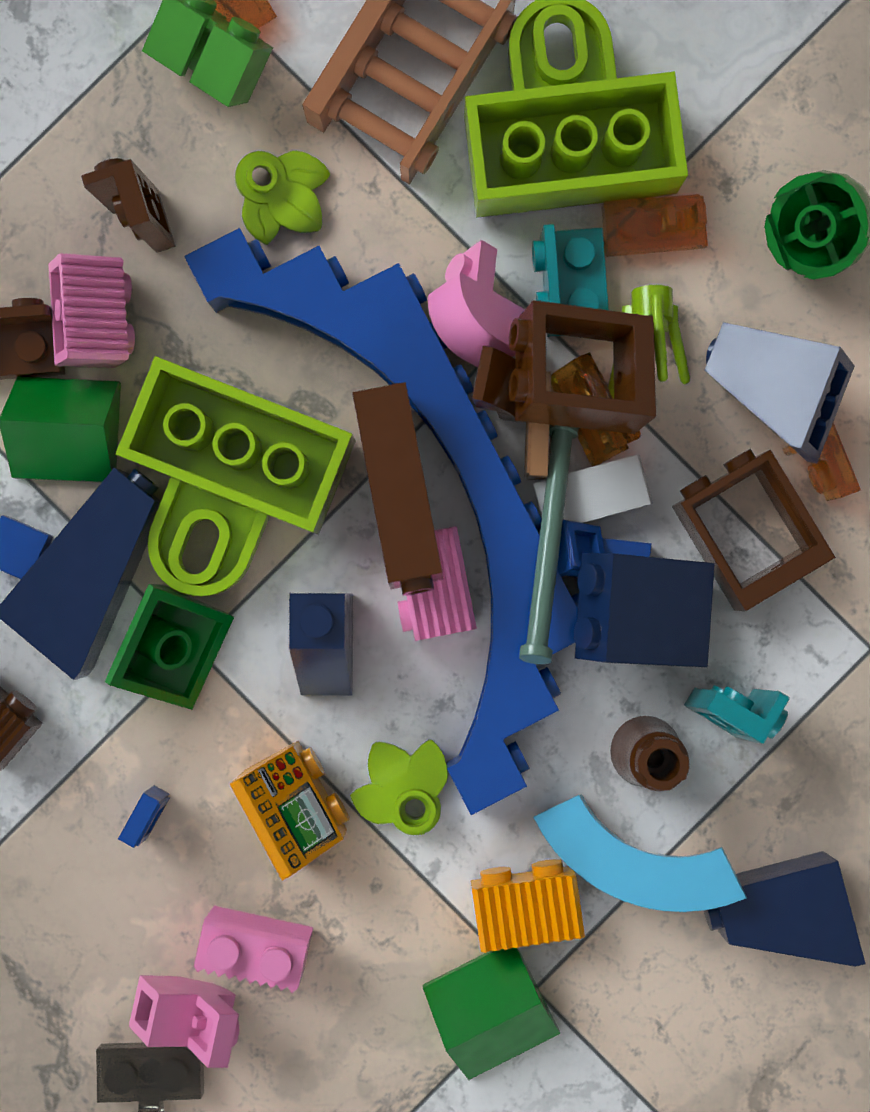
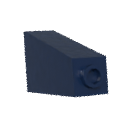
[0,467,161,680]

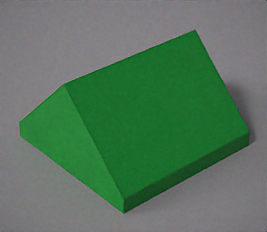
[0,377,121,482]
[104,584,234,710]
[423,948,560,1080]

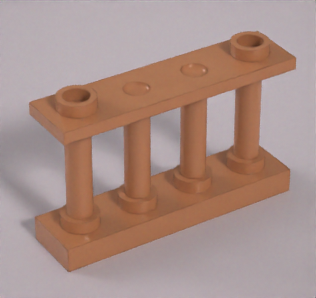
[302,0,518,185]

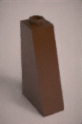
[352,382,443,595]

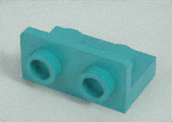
[532,224,609,337]
[684,685,790,744]

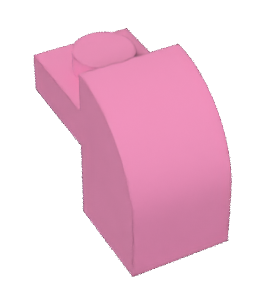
[428,240,525,367]
[129,975,239,1068]

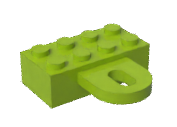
[464,0,688,218]
[116,356,356,596]

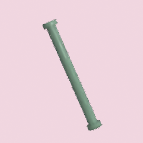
[519,425,579,664]

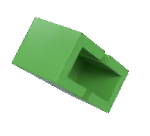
[142,0,273,107]

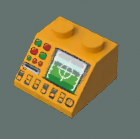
[230,741,350,881]

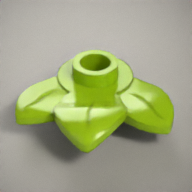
[235,151,330,245]
[350,739,448,835]

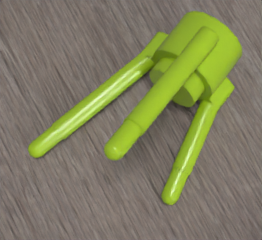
[606,285,690,399]

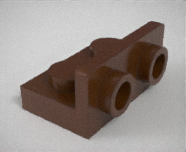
[81,158,176,253]
[0,298,65,380]

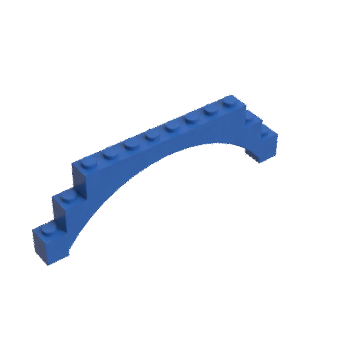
[184,228,579,815]

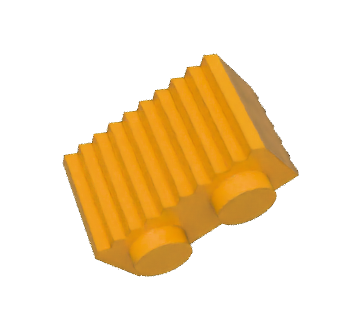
[471,859,585,953]

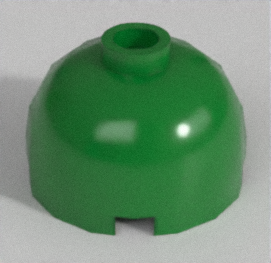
[764,170,870,280]

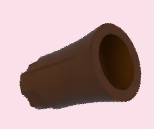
[610,716,689,791]

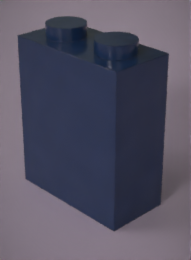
[574,553,715,668]

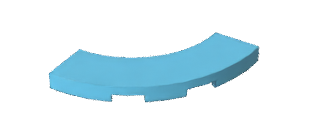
[533,794,747,912]

